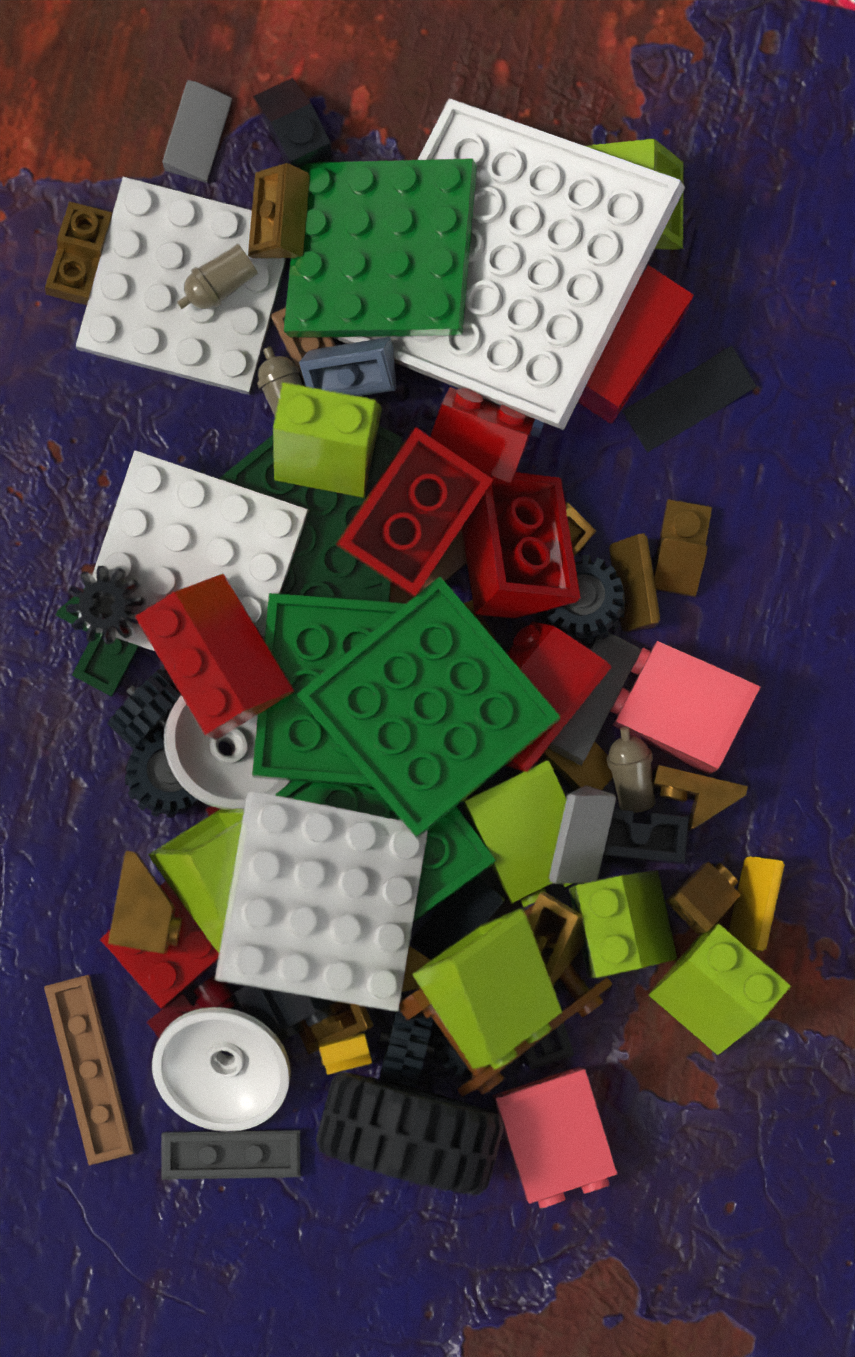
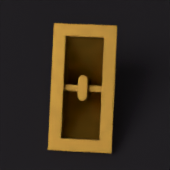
[528,891,584,986]
[299,1002,374,1054]

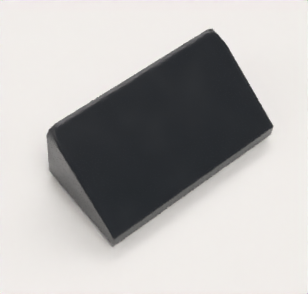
[411,877,505,959]

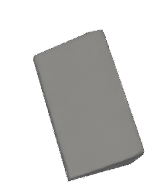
[163,80,232,183]
[549,786,616,884]

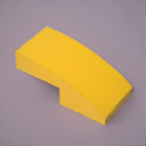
[319,1033,372,1075]

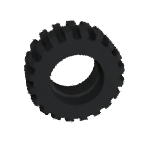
[316,1072,505,1195]

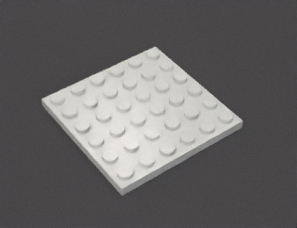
[334,99,685,430]

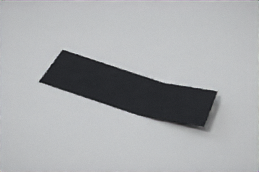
[622,345,757,452]

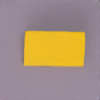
[728,856,785,952]

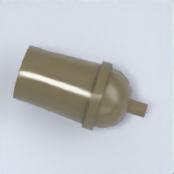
[177,244,258,309]
[257,347,303,416]
[607,727,656,813]

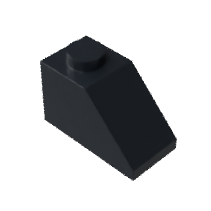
[253,78,332,169]

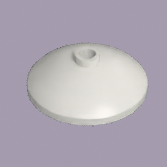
[164,695,289,810]
[152,1007,291,1132]

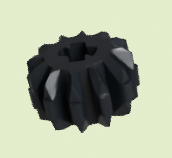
[66,566,146,644]

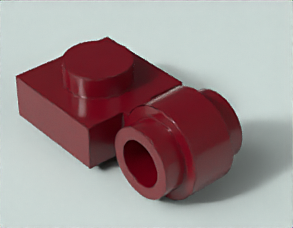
[147,975,237,1038]

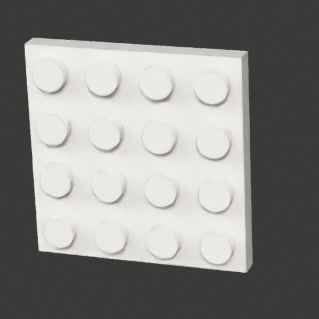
[76,177,287,395]
[78,450,309,651]
[215,791,428,1011]

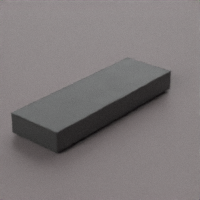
[547,632,642,766]
[161,1130,301,1179]

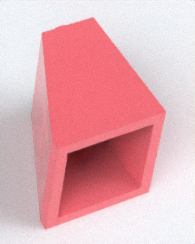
[610,641,760,775]
[492,1066,617,1208]

